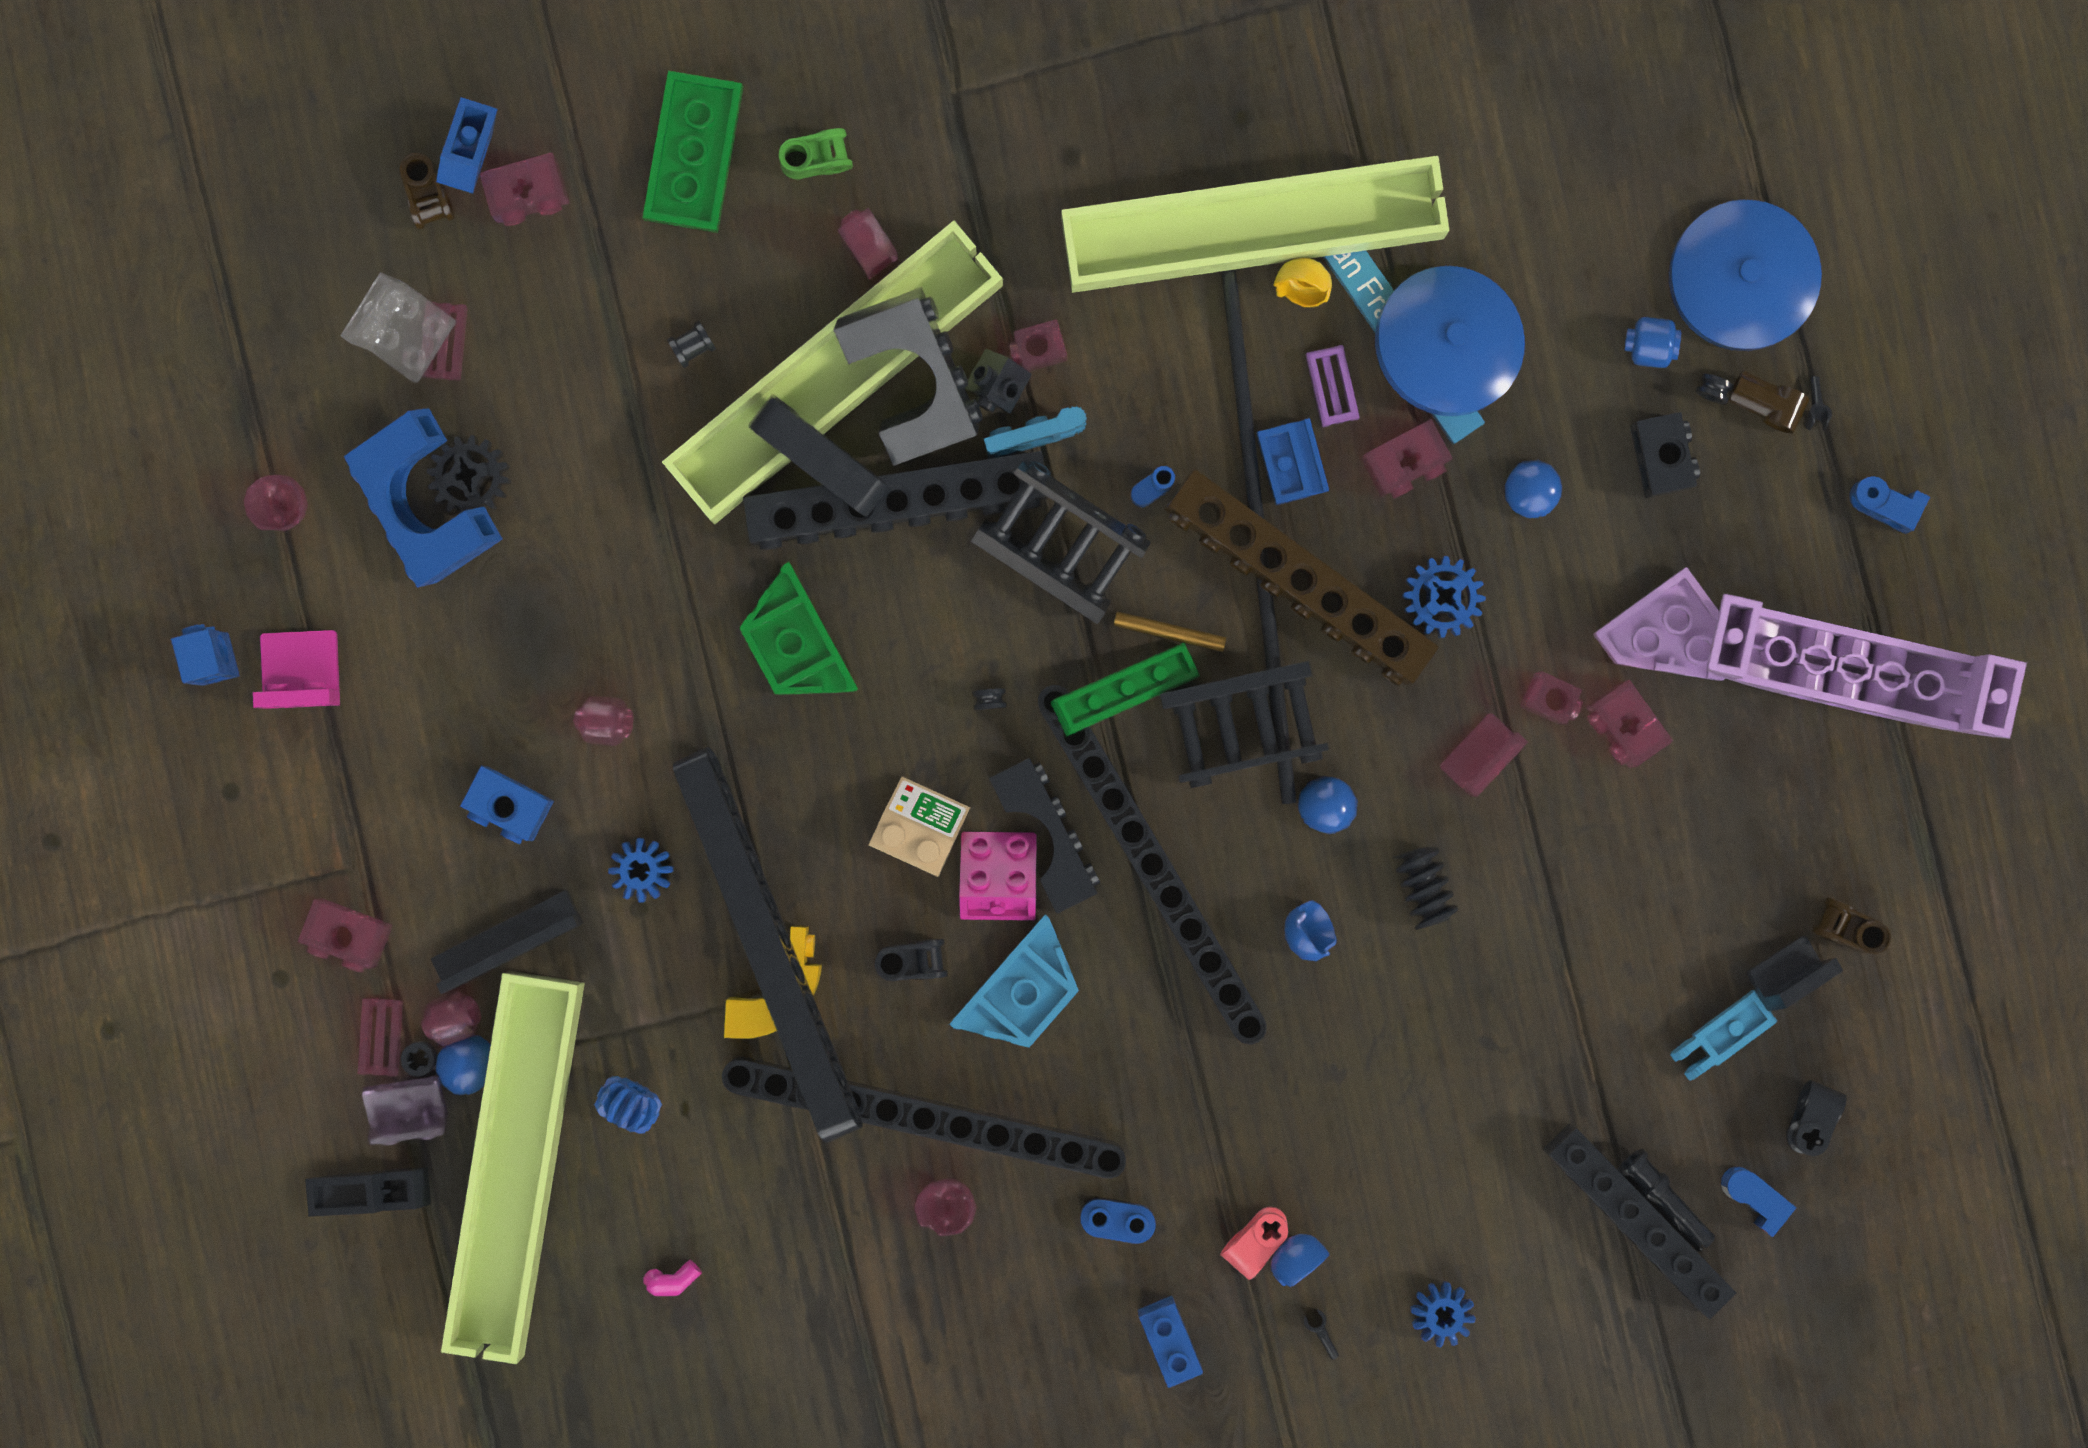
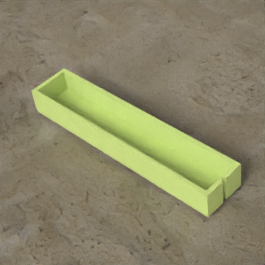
[1061,156,1449,293]
[662,221,1003,524]
[441,971,585,1364]

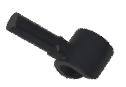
[1804,376,1832,431]
[1304,1309,1339,1360]

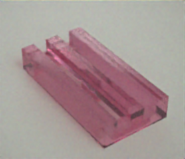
[421,301,468,381]
[358,998,403,1076]

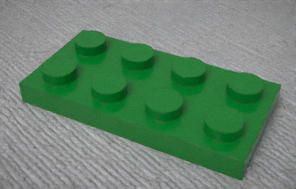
[642,71,743,233]

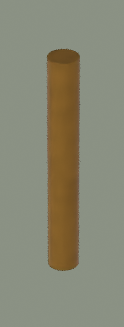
[1114,611,1226,652]

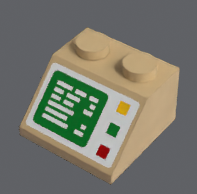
[869,777,970,877]

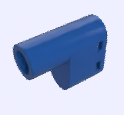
[1130,466,1175,508]

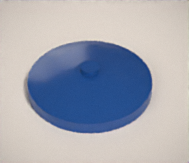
[1669,200,1822,351]
[1375,266,1525,416]

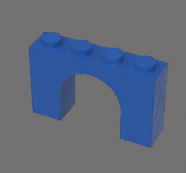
[344,408,503,588]

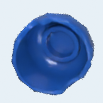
[1505,460,1562,518]
[1298,776,1358,834]
[1284,900,1337,961]
[435,1035,491,1095]
[1271,1234,1329,1287]

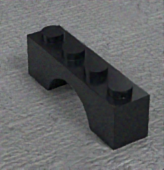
[989,758,1100,914]

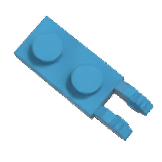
[984,406,1087,459]
[1670,990,1777,1081]

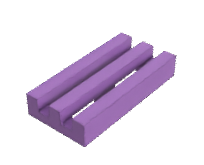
[1305,345,1360,427]

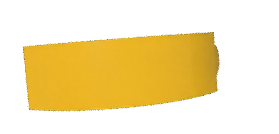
[724,925,822,1039]

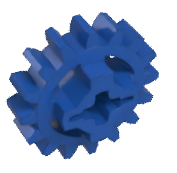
[1402,556,1486,638]

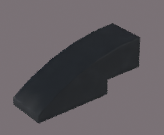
[305,1167,431,1217]

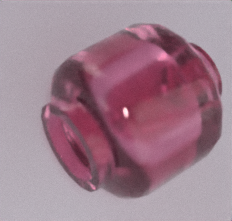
[574,696,633,746]
[421,991,481,1046]

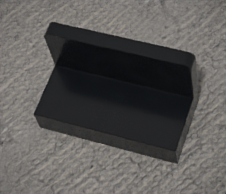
[1747,936,1843,1011]

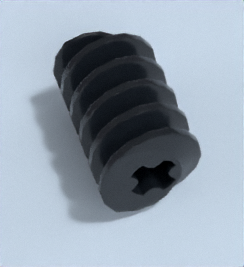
[1392,847,1459,930]

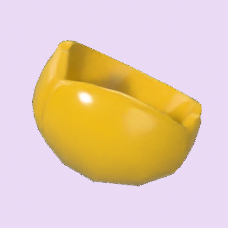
[1273,257,1332,307]

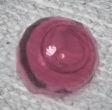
[243,474,308,531]
[914,1178,977,1236]

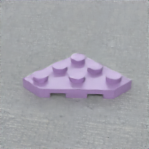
[1593,567,1726,681]

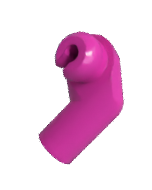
[643,1260,702,1296]

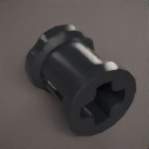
[667,320,716,368]

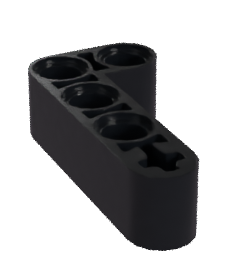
[748,394,890,517]

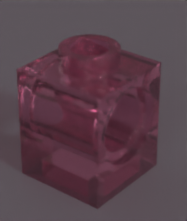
[1009,319,1067,372]
[1520,671,1583,725]

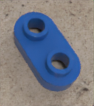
[1080,1198,1156,1244]

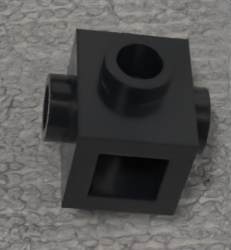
[965,349,1032,413]

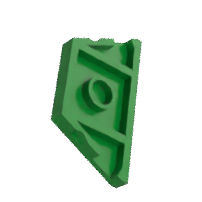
[739,562,859,695]

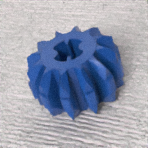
[608,838,674,902]
[594,1076,662,1134]
[1410,1281,1476,1347]

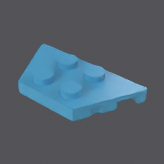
[950,914,1079,1048]

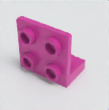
[253,630,340,709]
[960,832,1036,920]

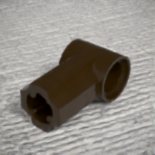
[1728,371,1810,434]

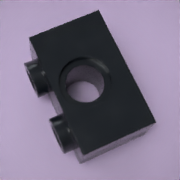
[1630,412,1700,499]

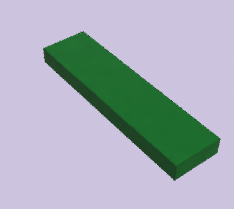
[1051,642,1200,737]

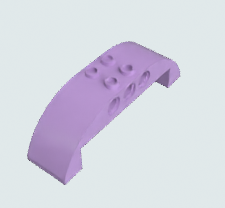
[1706,594,2027,738]

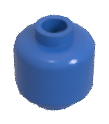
[1624,317,1681,368]

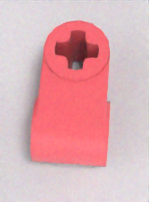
[1220,1206,1288,1280]

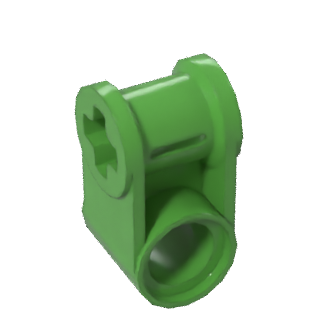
[779,128,853,179]

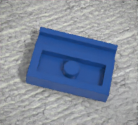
[1256,418,1329,506]

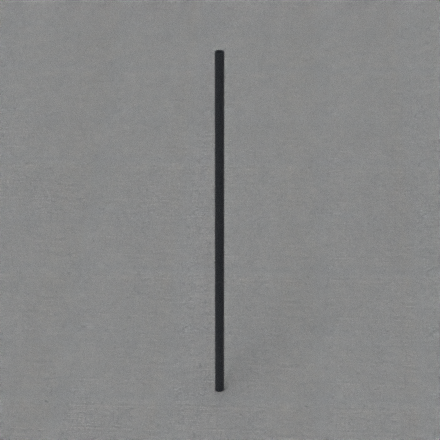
[1221,269,1297,804]

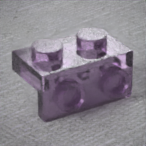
[362,1076,448,1145]

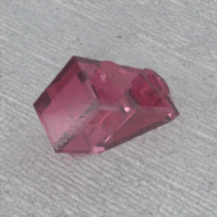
[837,208,899,280]

